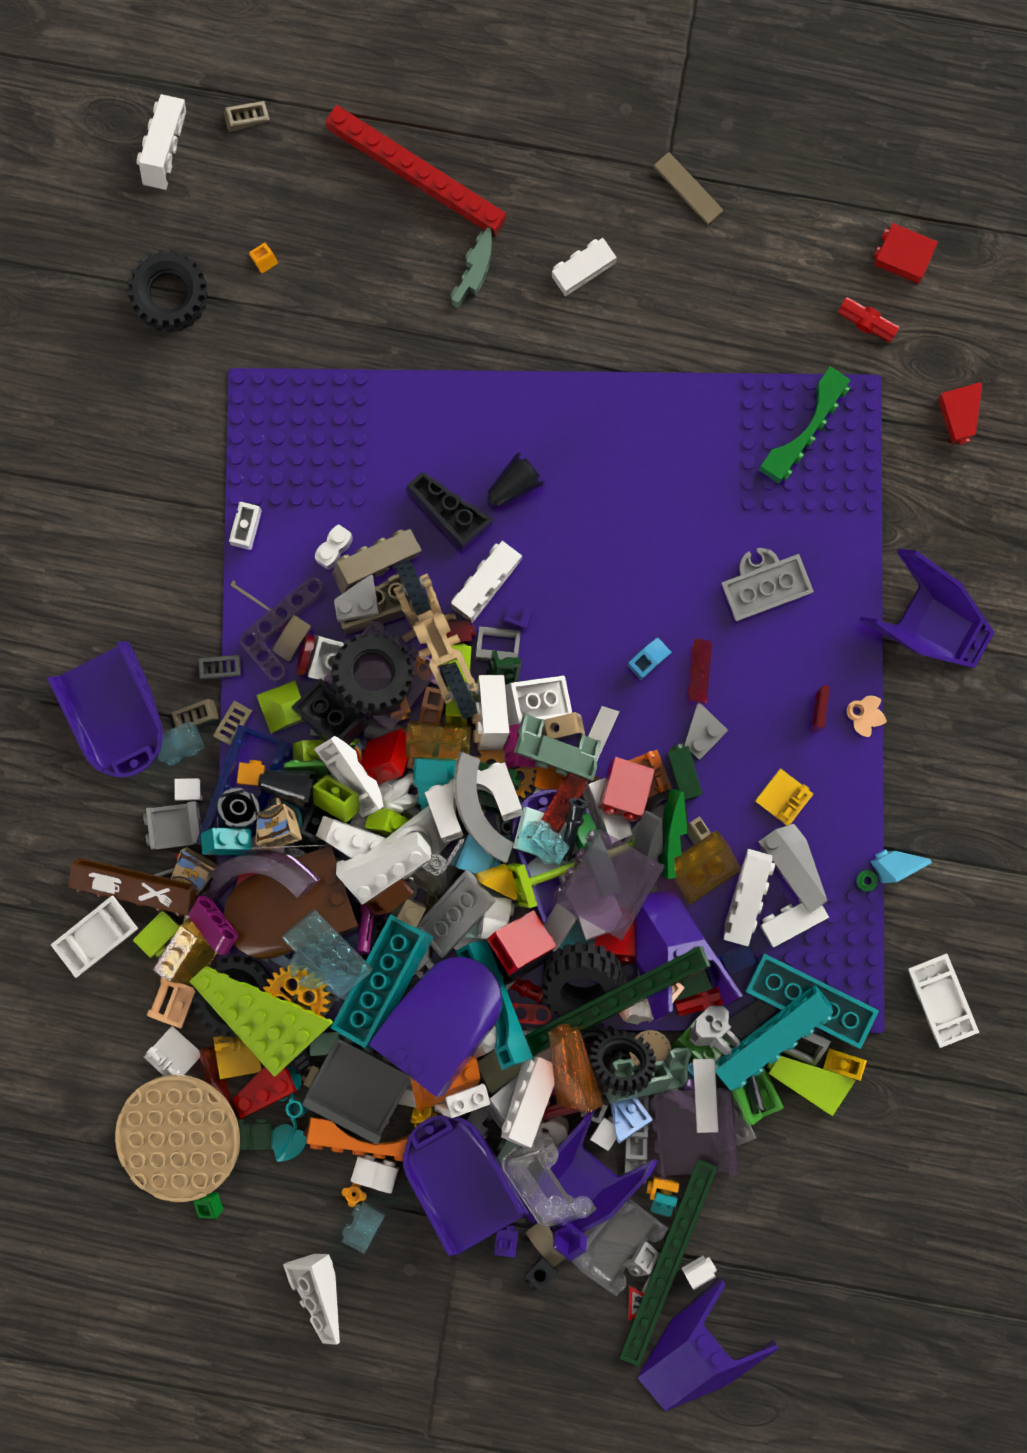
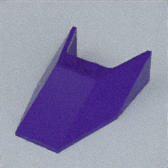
[859,549,995,668]
[635,889,742,1022]
[526,1108,658,1234]
[637,1277,779,1411]

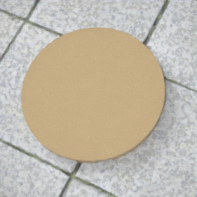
[115,1075,240,1202]

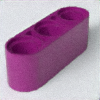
[188,896,238,955]

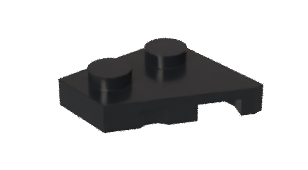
[728,1000,777,1040]

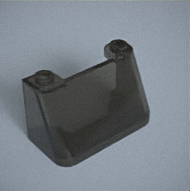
[409,809,469,899]

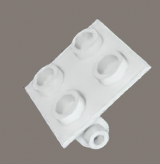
[144,1026,203,1076]

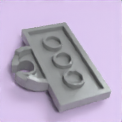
[721,548,814,622]

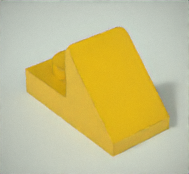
[823,1048,867,1081]

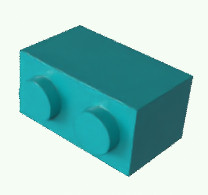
[201,828,252,855]

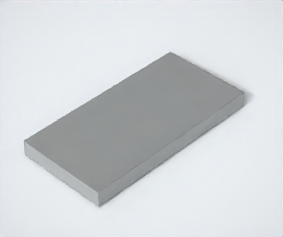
[417,870,496,958]

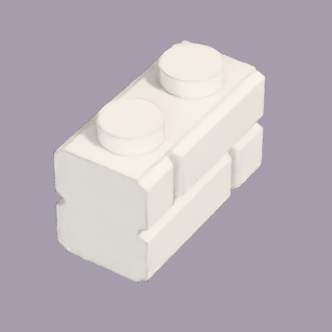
[229,502,262,550]

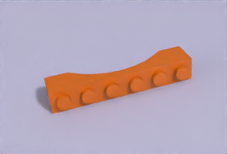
[306,1116,410,1161]

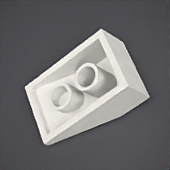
[505,676,572,726]

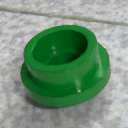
[856,870,878,891]

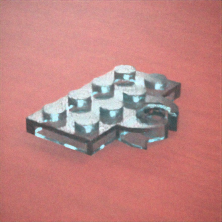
[282,909,372,997]

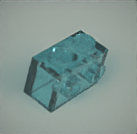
[158,721,205,765]
[517,820,570,864]
[341,1202,386,1254]

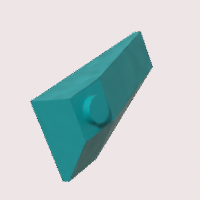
[413,756,457,810]

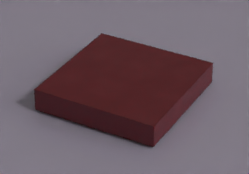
[811,685,830,732]

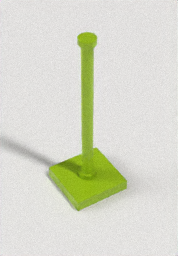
[506,838,635,908]

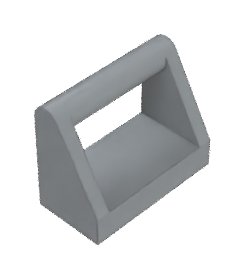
[476,626,521,661]
[783,1030,831,1066]

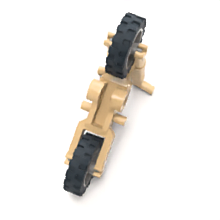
[393,558,478,720]

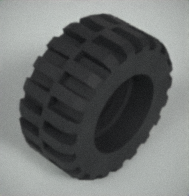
[542,942,623,1017]

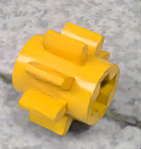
[410,1107,438,1128]

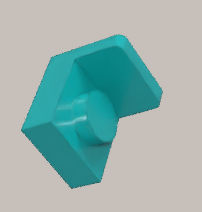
[651,1191,678,1217]

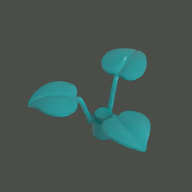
[271,1066,337,1162]

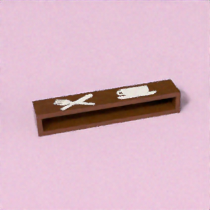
[68,858,197,916]

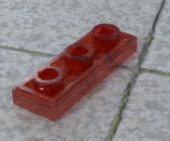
[688,639,712,703]
[539,773,588,834]
[199,1046,233,1107]

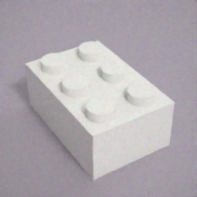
[470,675,509,750]

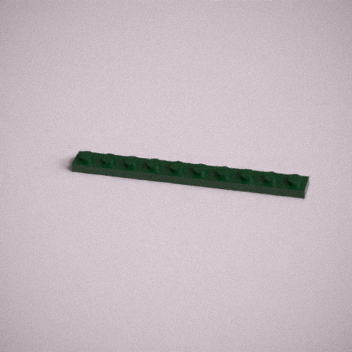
[525,946,710,1057]
[619,1158,718,1367]

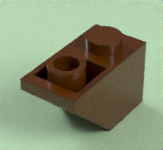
[364,878,414,916]

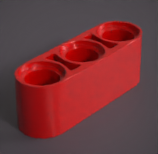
[512,1003,551,1024]

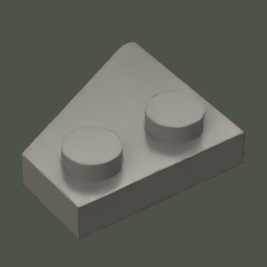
[334,575,379,622]
[684,703,728,760]

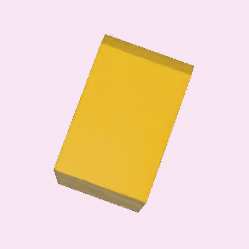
[475,864,518,901]

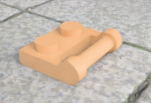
[147,976,195,1029]

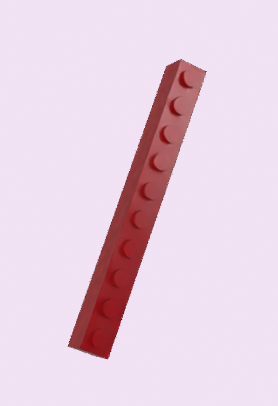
[325,104,506,237]

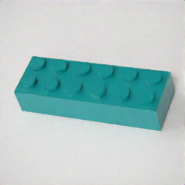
[331,914,434,1050]
[744,953,879,1049]
[715,985,833,1091]

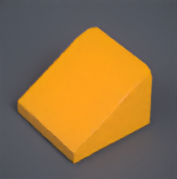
[248,243,278,273]

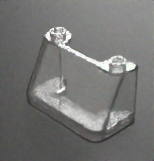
[502,1137,596,1227]
[572,1198,669,1297]

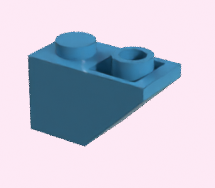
[627,637,672,681]

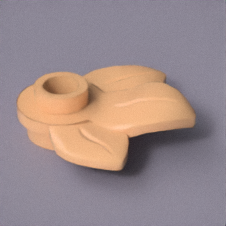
[846,696,887,737]

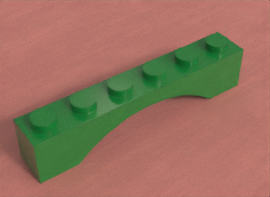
[759,366,850,484]

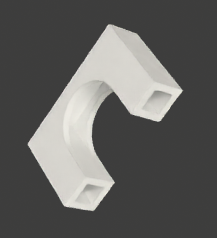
[425,762,524,844]

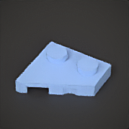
[610,1098,653,1144]

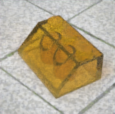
[406,720,472,759]
[672,830,741,905]
[153,918,217,985]

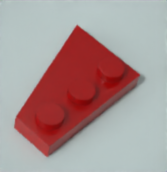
[232,1066,297,1119]

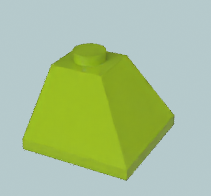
[256,681,304,734]

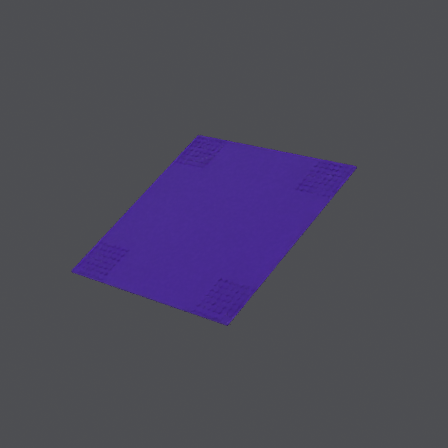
[215,368,885,1033]

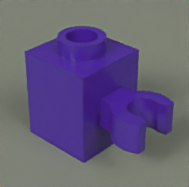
[494,1225,518,1258]

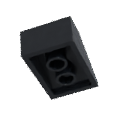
[291,678,369,745]

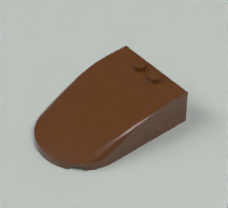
[224,846,360,959]

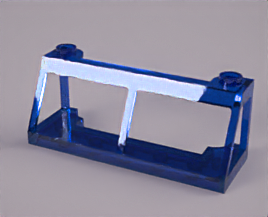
[196,724,292,860]

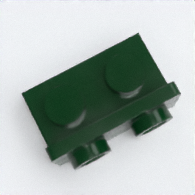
[486,650,522,685]

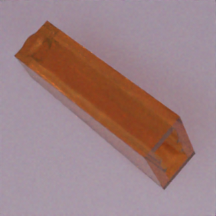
[549,1024,603,1113]

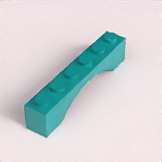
[456,939,533,1070]

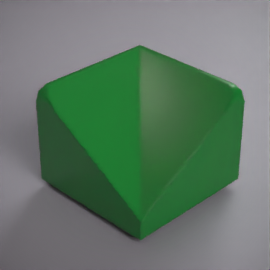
[193,1192,223,1219]

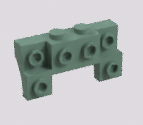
[514,713,601,781]
[605,1047,691,1103]

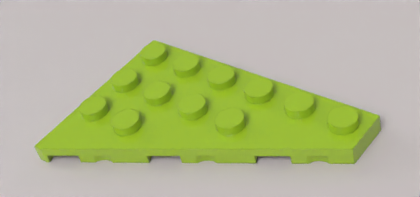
[189,966,333,1077]

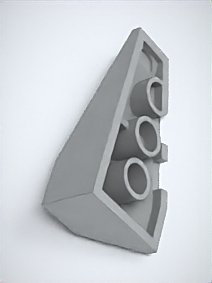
[759,824,827,914]

